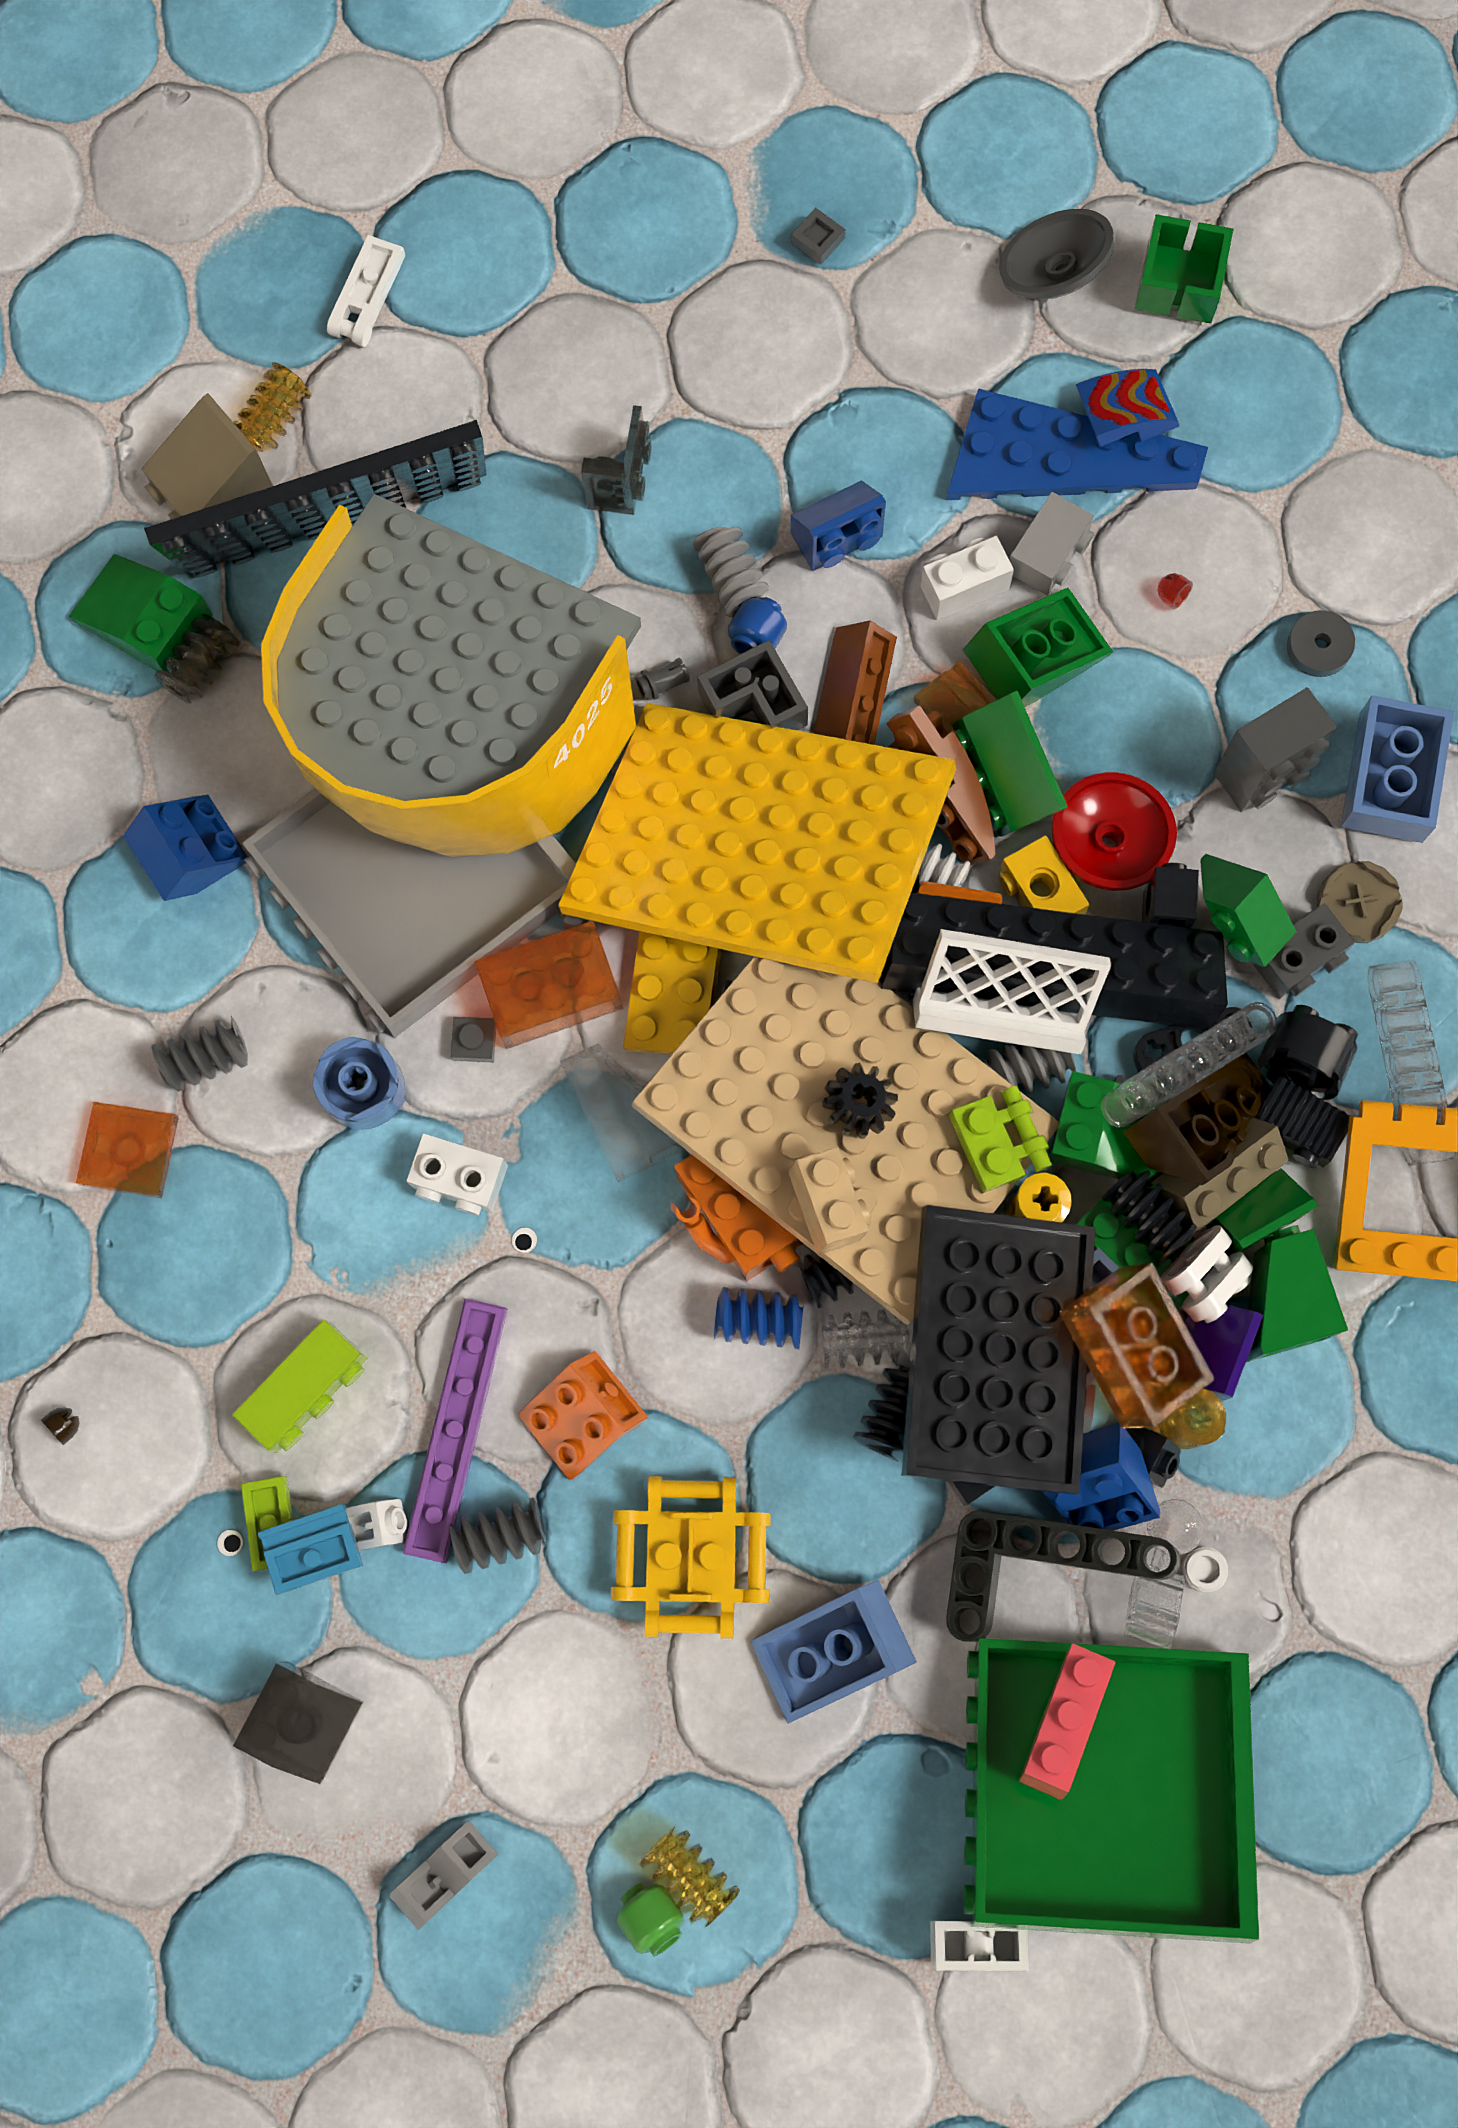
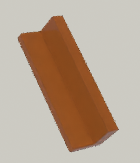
[813,620,897,745]

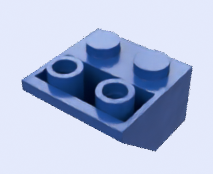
[790,480,886,571]
[123,794,248,901]
[1043,1422,1160,1531]

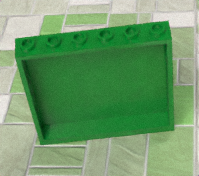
[963,1638,1259,1944]

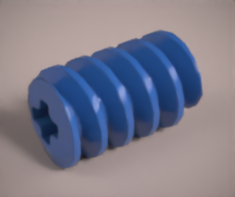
[714,1287,804,1350]

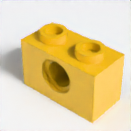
[998,835,1090,915]

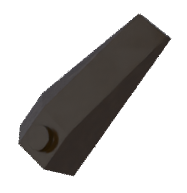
[1124,1052,1271,1185]

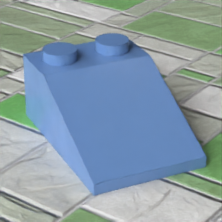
[751,1580,917,1724]

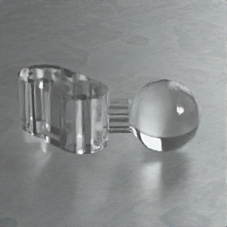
[1124,1499,1204,1649]

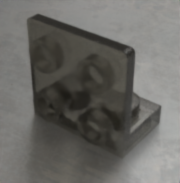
[581,405,652,515]

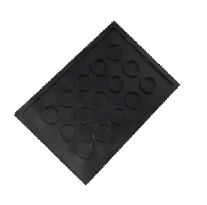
[901,1205,1095,1495]

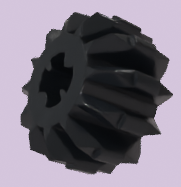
[822,1062,898,1139]

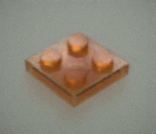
[76,1102,179,1198]

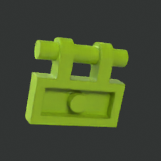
[948,1086,1052,1194]

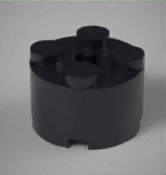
[1257,1005,1358,1100]

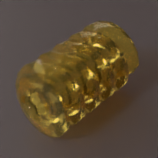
[233,362,312,452]
[1159,1389,1226,1449]
[639,1825,740,1928]

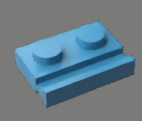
[258,1504,363,1595]

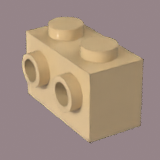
[788,1147,871,1255]

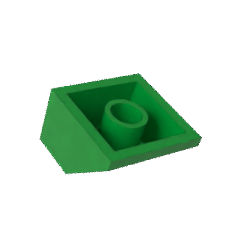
[1200,853,1297,967]
[1206,1168,1318,1256]

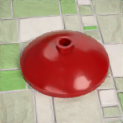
[1051,772,1177,891]

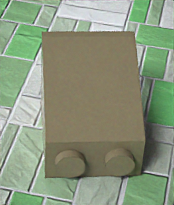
[141,393,273,519]

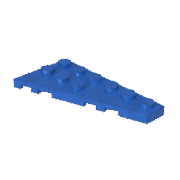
[946,389,1208,501]

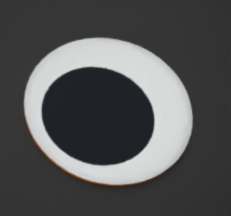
[512,1228,537,1253]
[217,1530,243,1556]

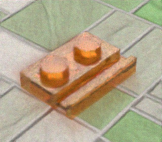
[914,660,996,733]

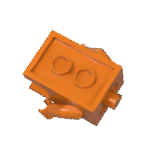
[670,1154,804,1282]

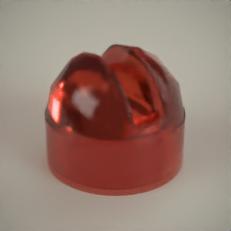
[1157,573,1193,609]

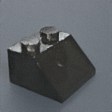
[233,1661,364,1784]

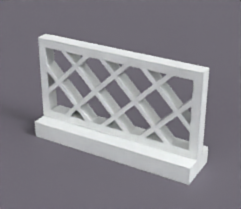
[913,929,1111,1054]

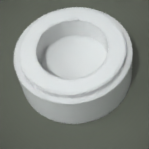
[1182,1547,1228,1592]

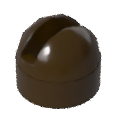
[41,1407,80,1445]

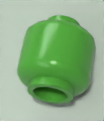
[616,1883,684,1957]

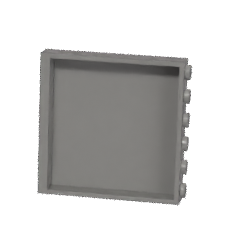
[242,788,576,1038]

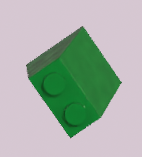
[1246,1225,1348,1363]

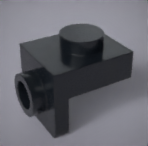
[1121,1417,1181,1488]

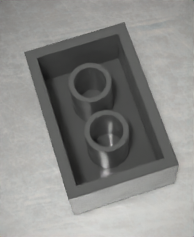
[1214,687,1337,812]

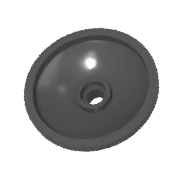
[999,209,1115,300]

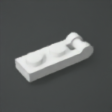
[327,235,406,347]

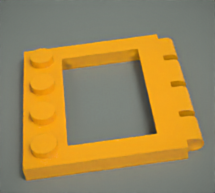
[1333,1100,1458,1281]

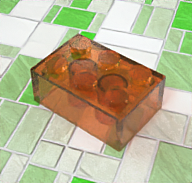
[474,921,624,1049]
[1059,1263,1214,1428]

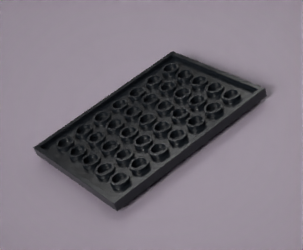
[144,420,486,578]

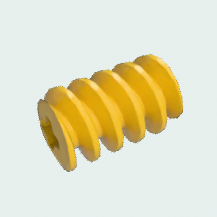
[1007,1173,1072,1223]

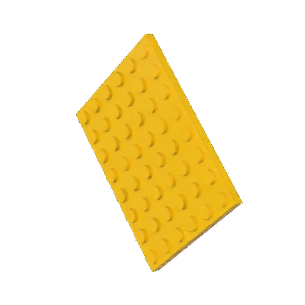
[558,703,956,984]

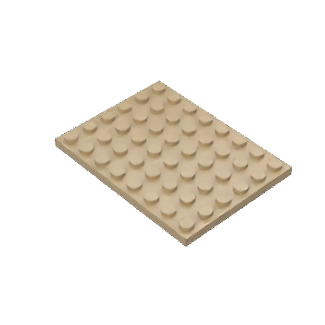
[631,956,1059,1325]

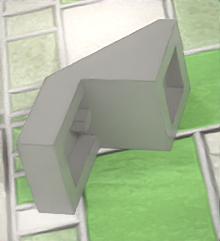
[389,1820,498,1930]

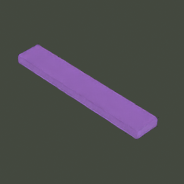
[403,1299,508,1563]

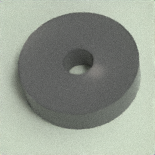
[1287,610,1355,677]

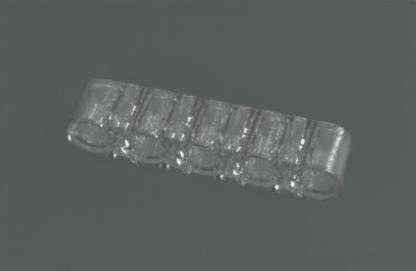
[1368,960,1456,1166]
[1101,1002,1278,1128]

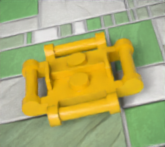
[611,1475,771,1639]

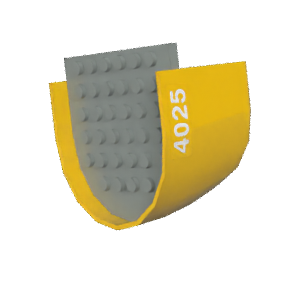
[261,494,641,857]

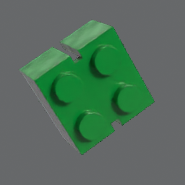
[1134,214,1234,324]

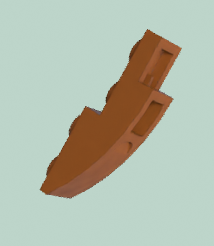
[886,705,996,865]

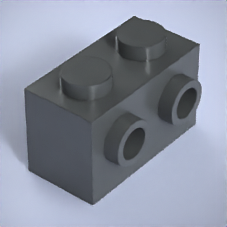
[1251,903,1356,999]

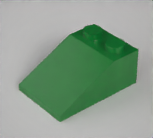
[69,554,213,678]
[962,587,1113,707]
[1049,1071,1168,1187]

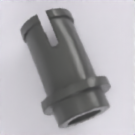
[635,657,690,700]

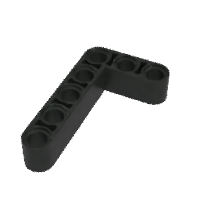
[946,1511,1180,1642]

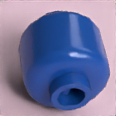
[728,597,787,654]

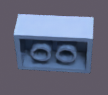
[1341,695,1454,843]

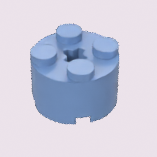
[312,1037,405,1130]

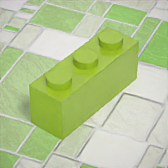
[232,1319,368,1453]

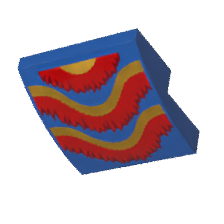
[1076,369,1179,447]

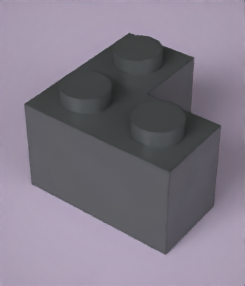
[697,640,808,731]

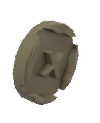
[1317,861,1403,943]

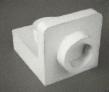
[346,1499,407,1551]

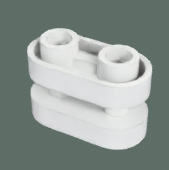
[1161,1225,1253,1323]

